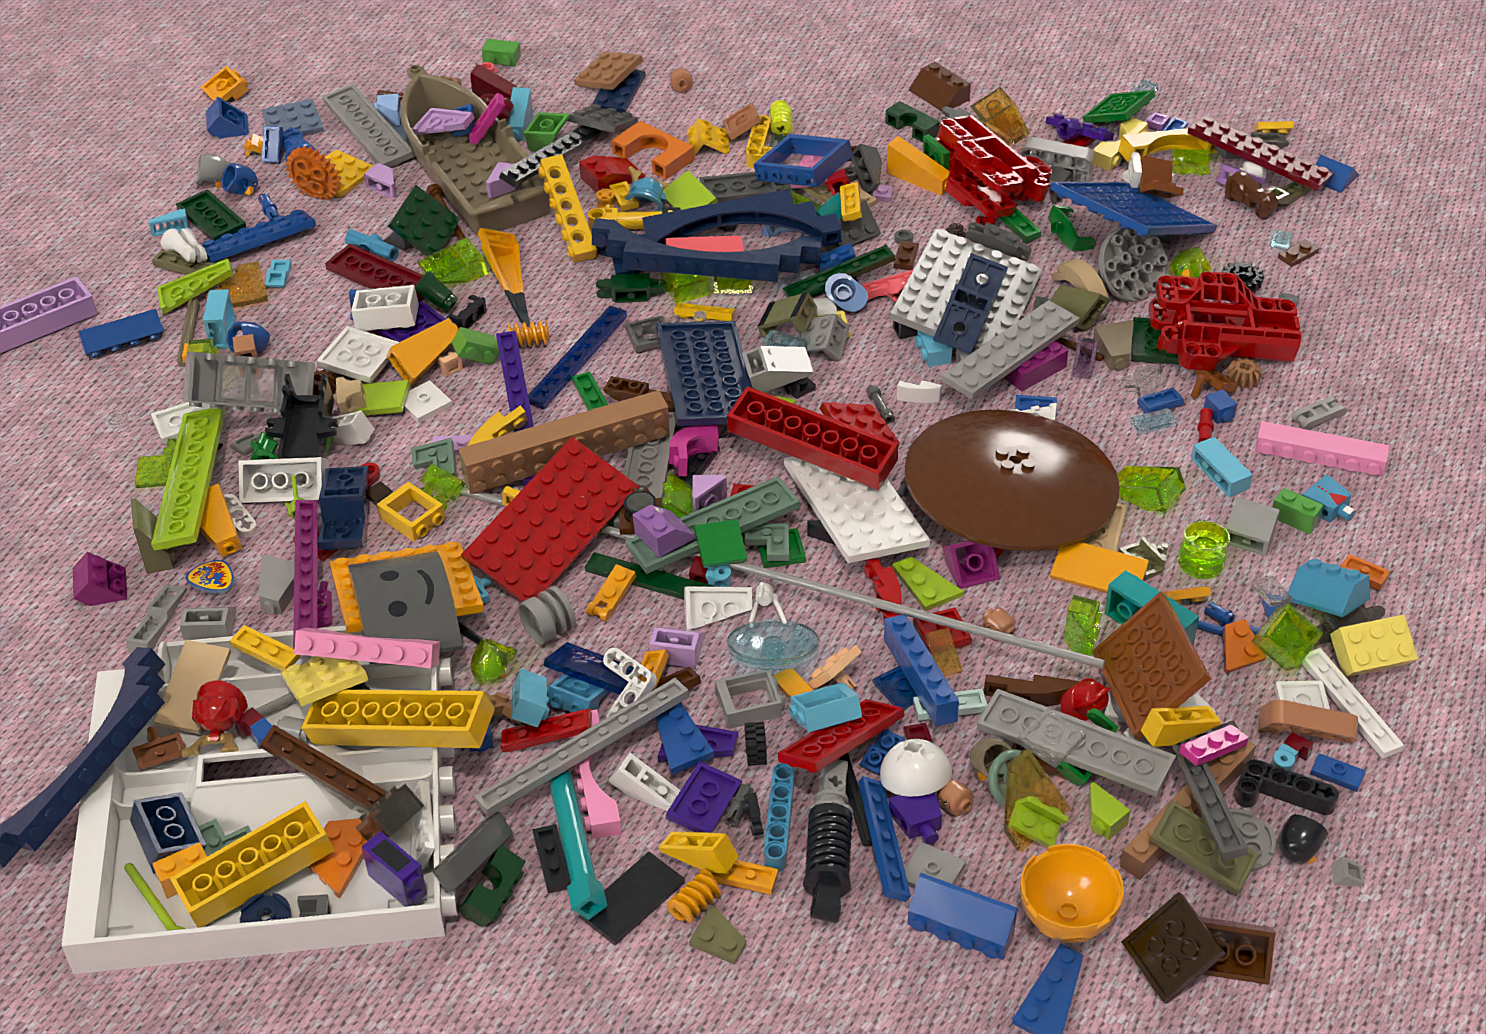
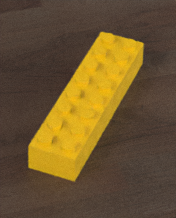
[301,690,495,748]

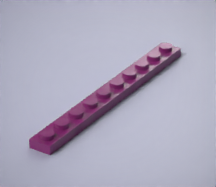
[293,500,317,649]

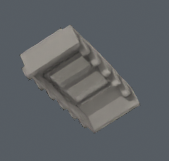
[183,351,315,413]

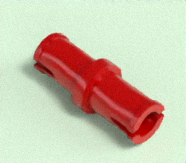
[1197,408,1214,443]

